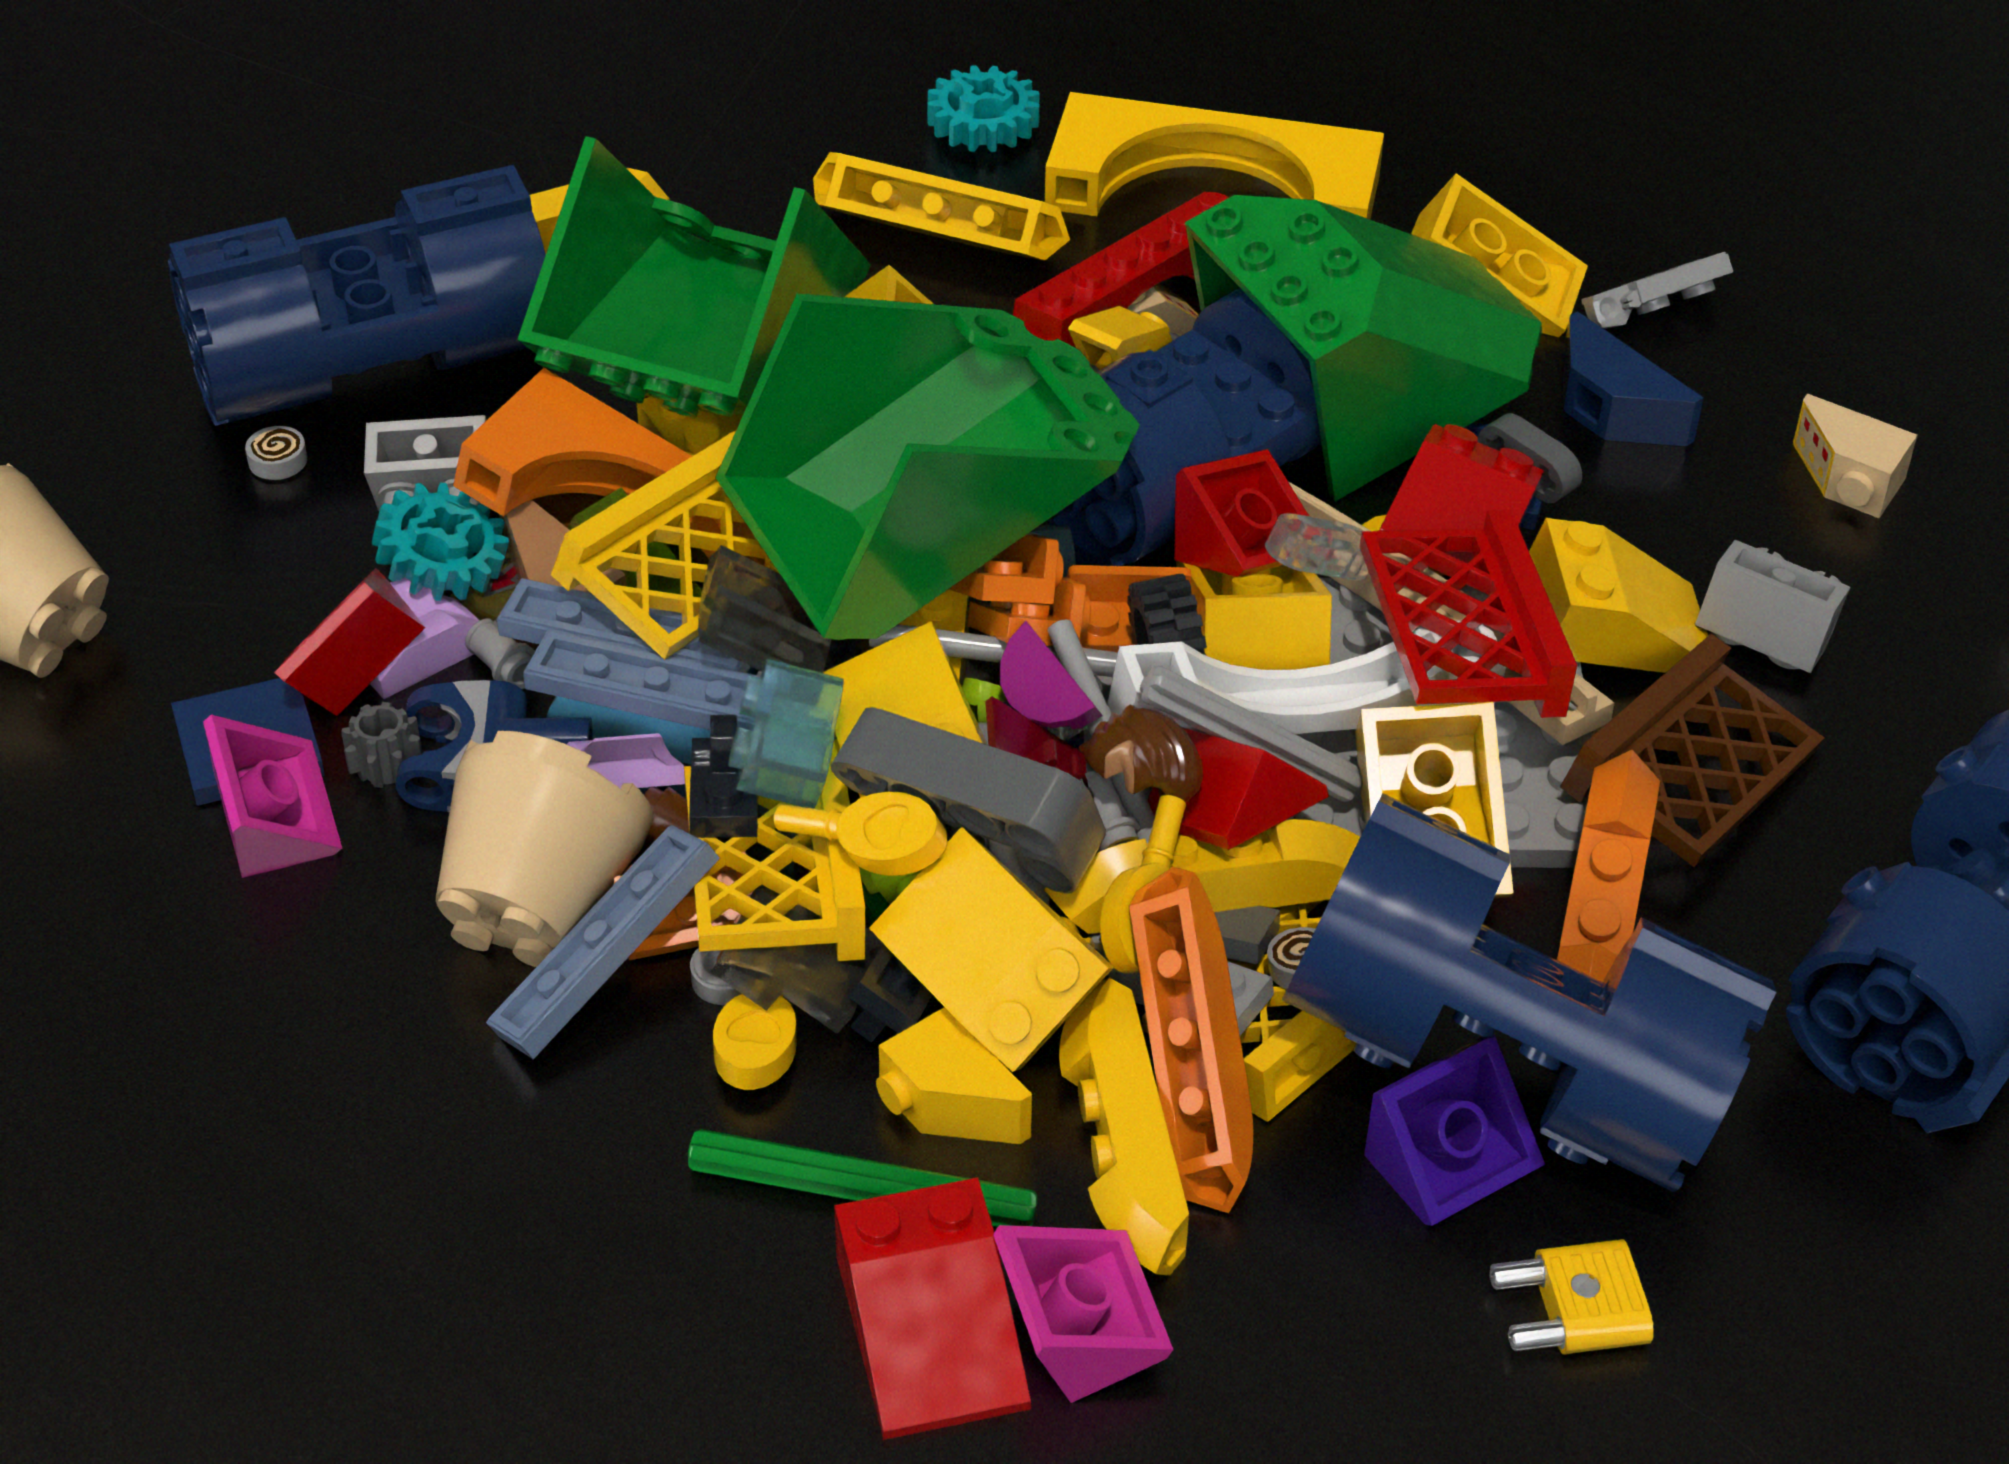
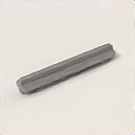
[1139,666,1363,802]

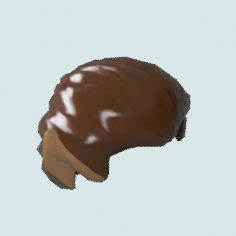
[1078,704,1204,802]

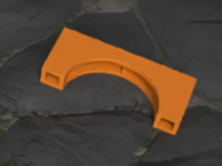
[453,368,810,659]

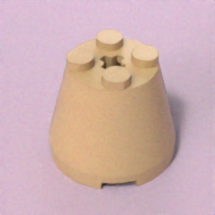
[0,463,109,678]
[436,731,654,967]

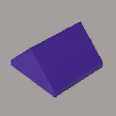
[1364,1034,1545,1226]

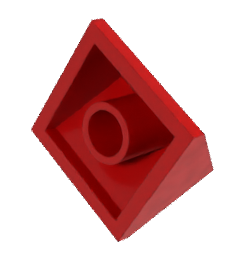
[1175,449,1329,577]
[274,568,425,716]
[1148,727,1329,850]

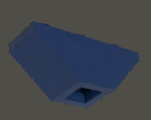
[1562,311,1704,446]

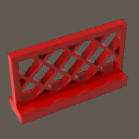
[1359,510,1578,718]

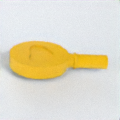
[774,791,947,876]
[1100,795,1186,974]
[713,946,797,1090]

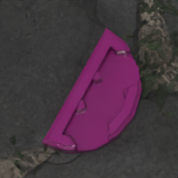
[1000,621,1103,730]

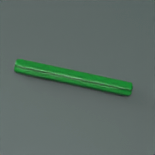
[688,1129,1038,1227]

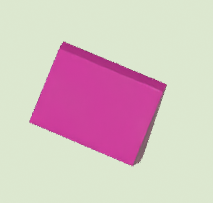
[203,715,342,878]
[993,1225,1173,1403]

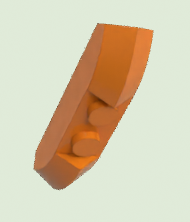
[1557,750,1660,982]
[1129,867,1253,1213]

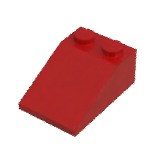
[1379,424,1544,563]
[834,1177,1031,1440]

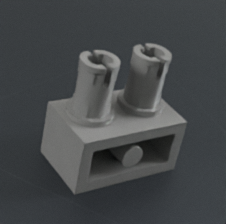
[364,415,487,530]
[1695,540,1850,673]

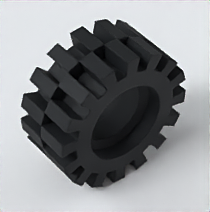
[1127,574,1207,655]

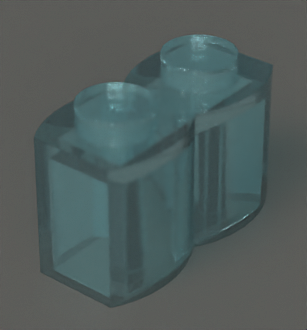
[728,659,844,809]

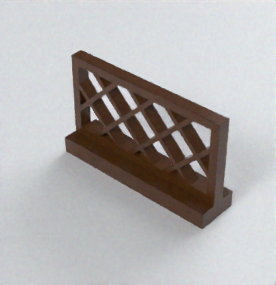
[1560,633,1825,867]

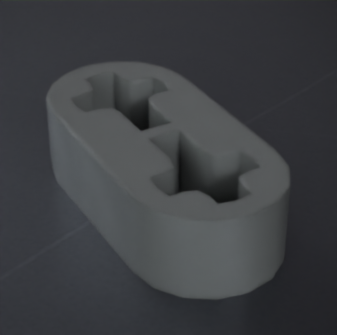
[1478,413,1582,503]

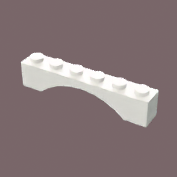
[1108,620,1506,735]

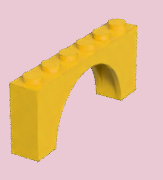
[1045,92,1384,219]

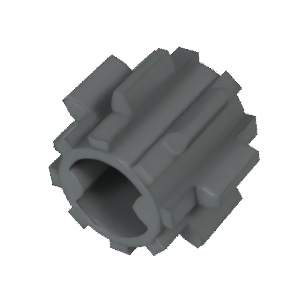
[341,702,423,788]

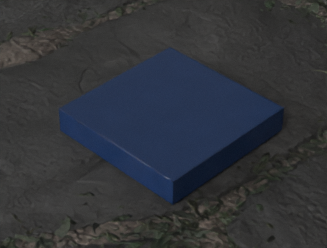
[171,678,325,806]

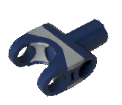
[395,680,593,812]

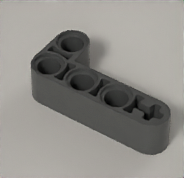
[830,707,1106,894]

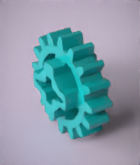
[927,65,1040,152]
[372,482,509,601]

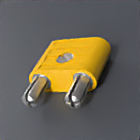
[1489,1239,1654,1354]

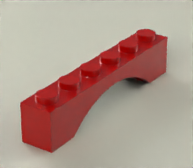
[1013,192,1229,348]

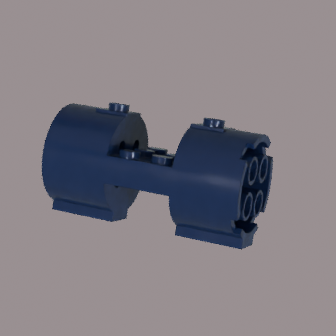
[168,165,546,426]
[1047,287,1321,566]
[1785,710,2009,1133]
[1282,793,1776,1192]

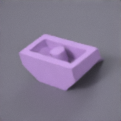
[370,578,480,699]
[566,733,685,788]

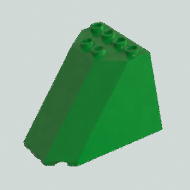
[517,136,871,418]
[1185,195,1542,502]
[715,293,1140,640]

